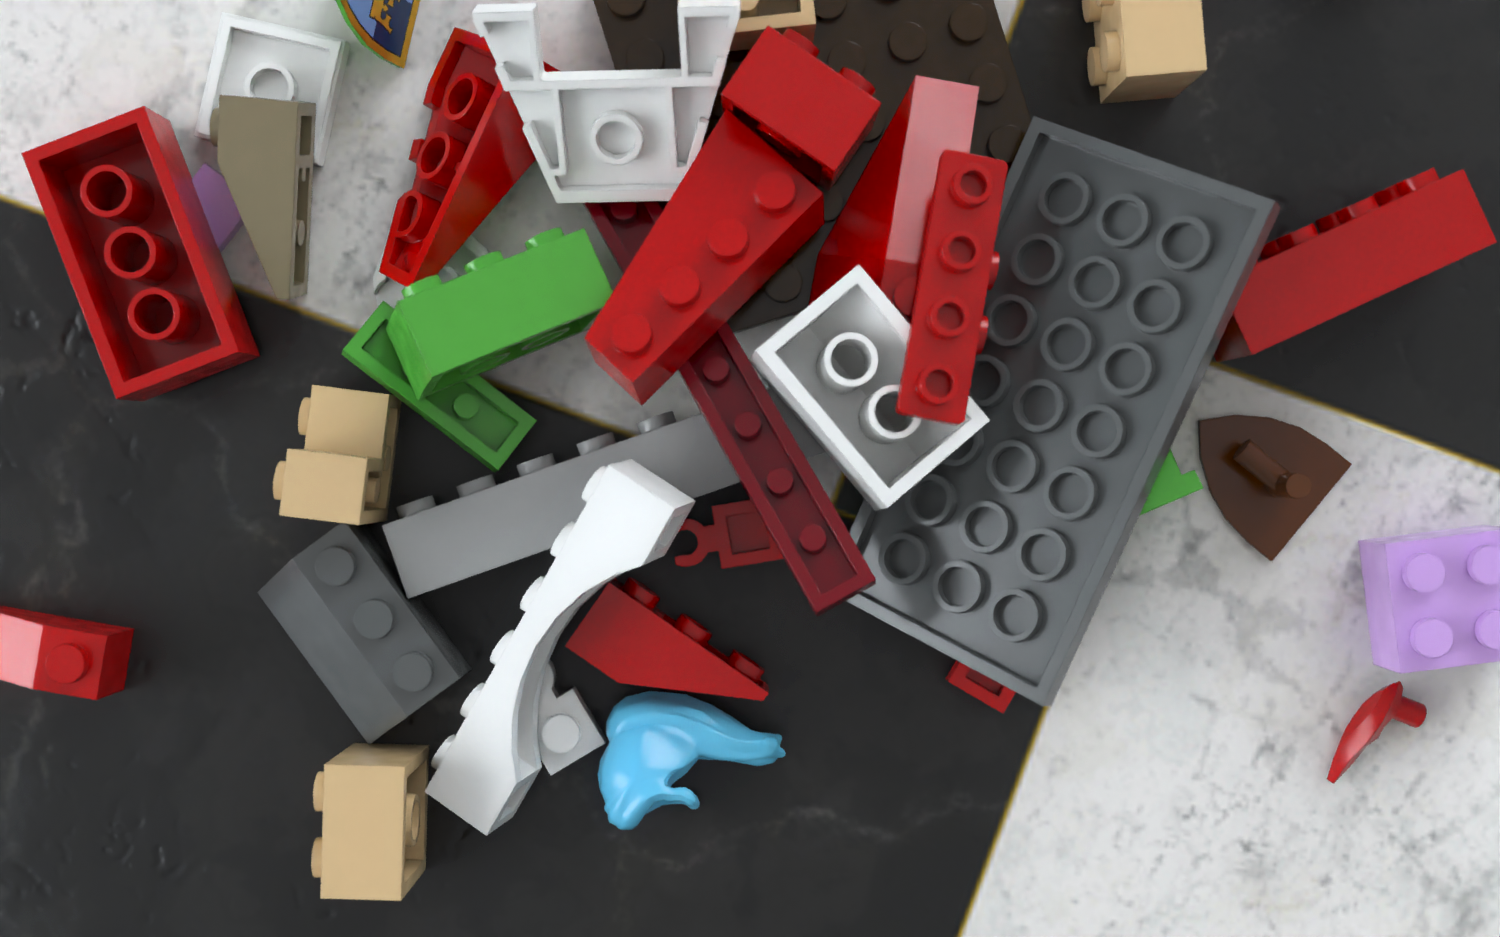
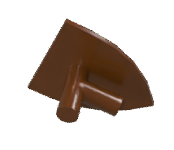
[1198,415,1352,561]

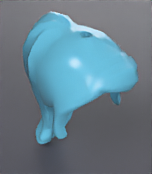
[597,691,786,830]

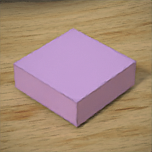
[192,163,244,252]

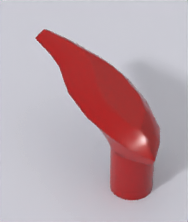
[1327,681,1427,784]

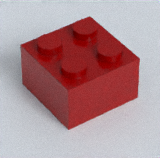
[721,25,881,192]

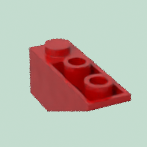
[565,577,769,701]

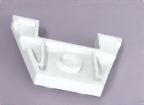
[472,0,741,203]

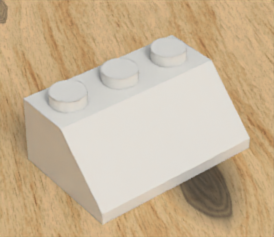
[749,264,990,511]

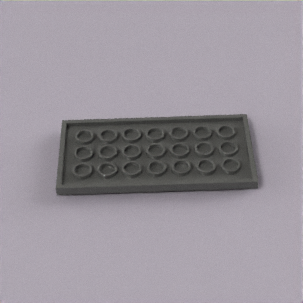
[846,116,1282,706]

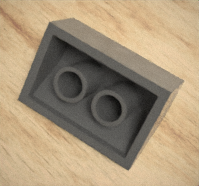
[257,523,472,744]

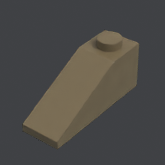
[210,95,316,300]

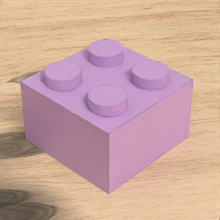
[1358,525,1500,674]

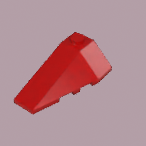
[379,27,561,287]
[808,75,979,324]

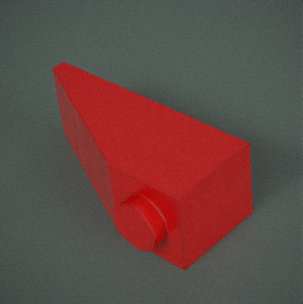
[0,605,134,700]

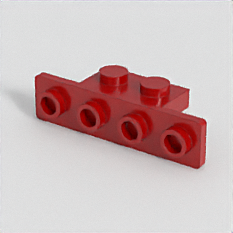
[896,149,1008,426]

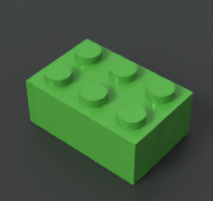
[386,227,613,400]

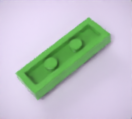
[341,300,537,473]

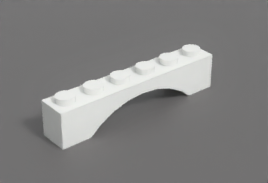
[424,459,696,836]

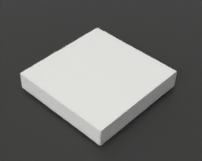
[194,12,351,167]

